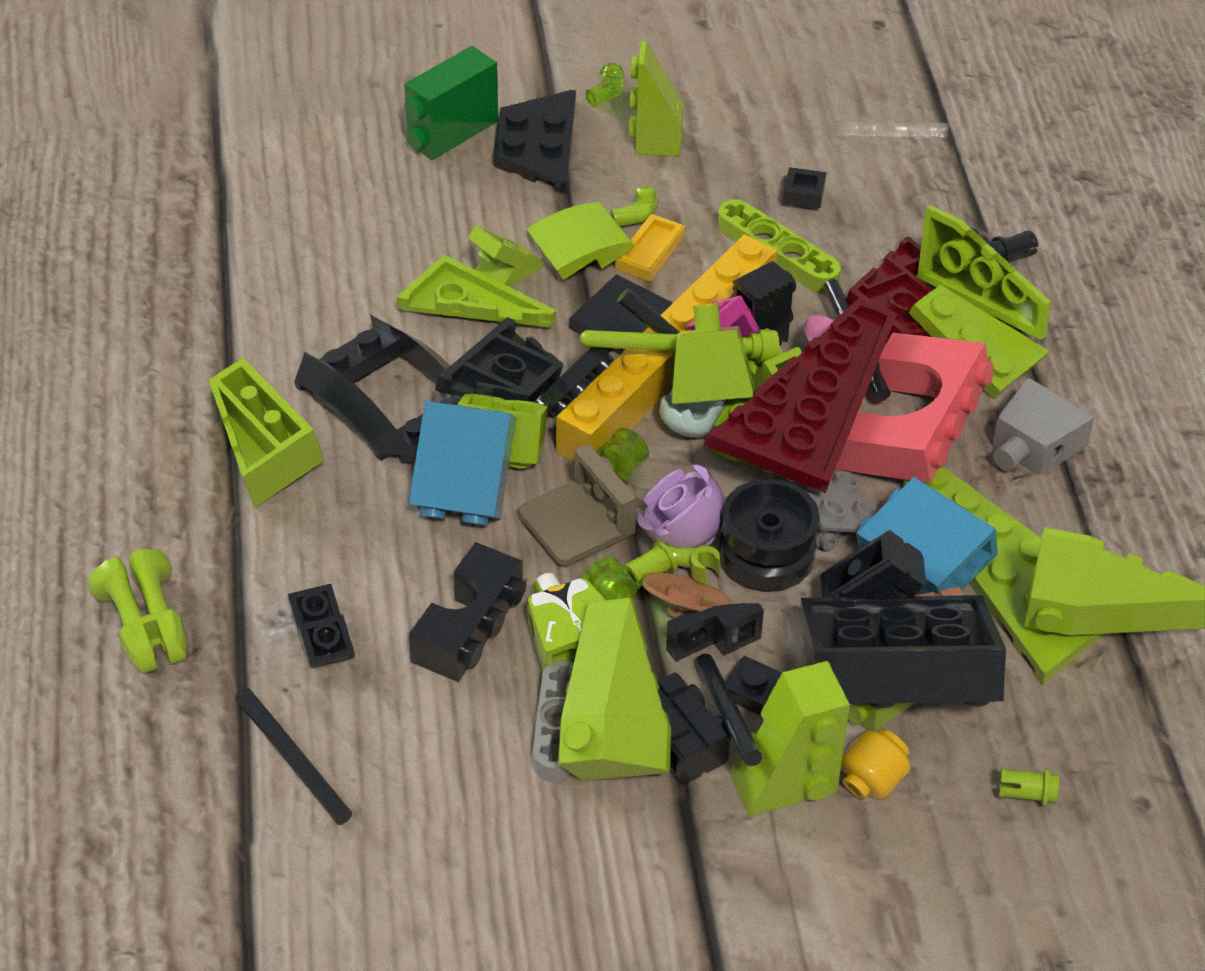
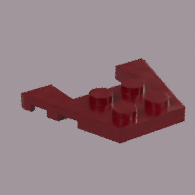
[847,236,1013,338]

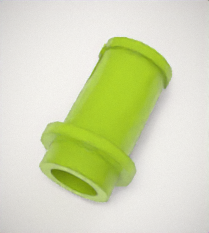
[999,767,1059,806]

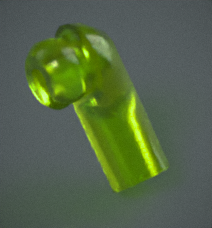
[585,62,625,107]

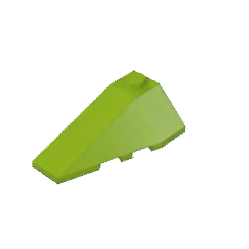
[1024,527,1205,635]

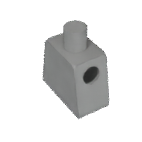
[993,378,1094,474]

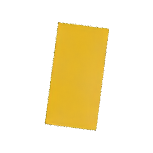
[615,214,686,282]

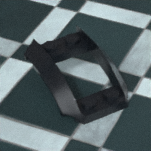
[294,314,462,462]

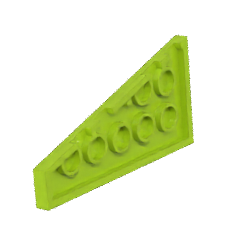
[903,467,1106,686]

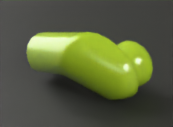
[610,186,659,227]

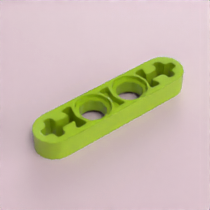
[717,199,841,293]

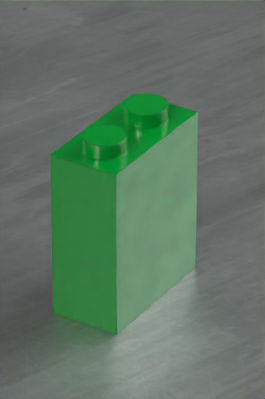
[404,46,498,160]

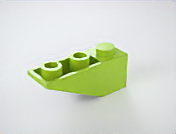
[629,40,684,157]

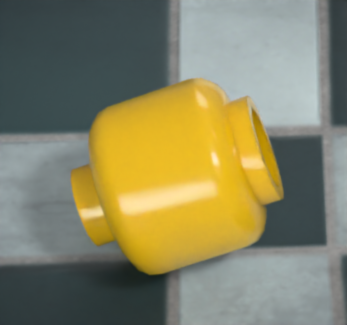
[841,728,911,800]

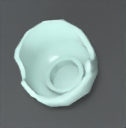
[659,392,727,438]

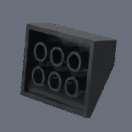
[801,595,1006,708]

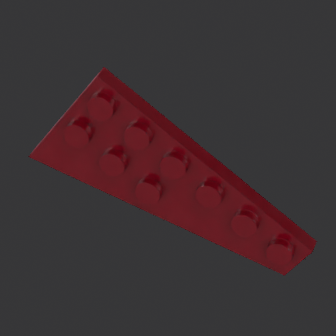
[703,298,897,493]

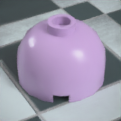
[637,465,725,548]

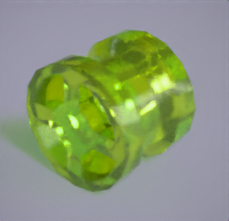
[596,428,649,482]
[582,557,637,601]

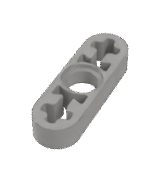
[533,660,574,782]

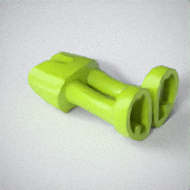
[88,549,187,674]

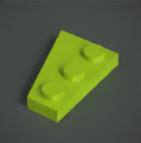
[909,285,1050,400]

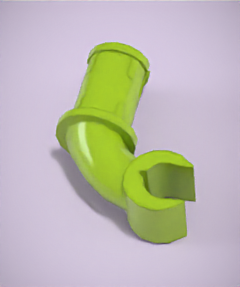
[623,542,721,590]

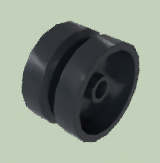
[719,478,820,592]

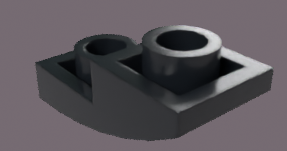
[288,584,355,668]

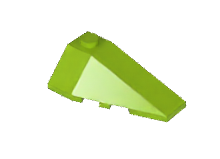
[917,205,1051,340]
[558,598,671,781]

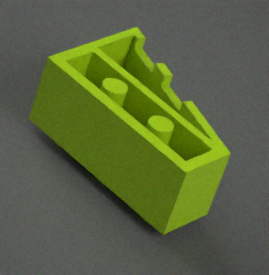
[209,358,324,508]

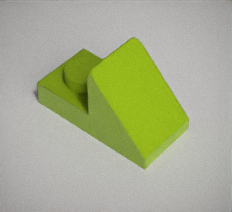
[468,225,545,287]

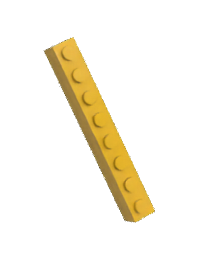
[556,234,778,461]

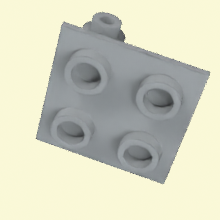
[787,471,879,551]

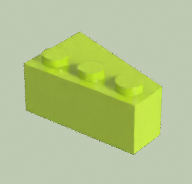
[729,661,850,816]

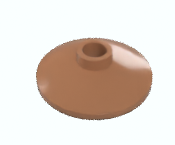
[642,573,730,617]

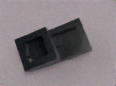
[666,603,764,662]

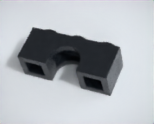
[409,542,526,682]

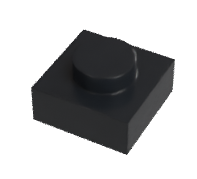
[783,167,827,208]
[725,655,782,716]

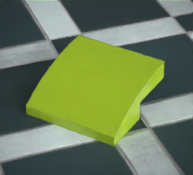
[526,202,635,280]

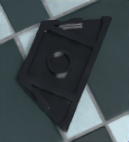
[494,90,576,193]
[435,317,563,402]
[534,330,615,417]

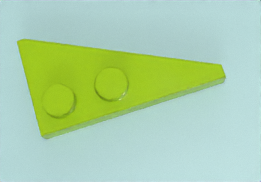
[397,254,556,328]

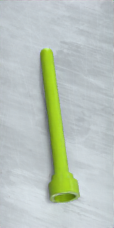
[580,330,779,363]

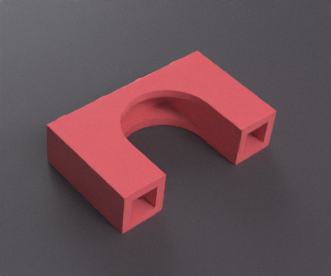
[836,333,993,483]

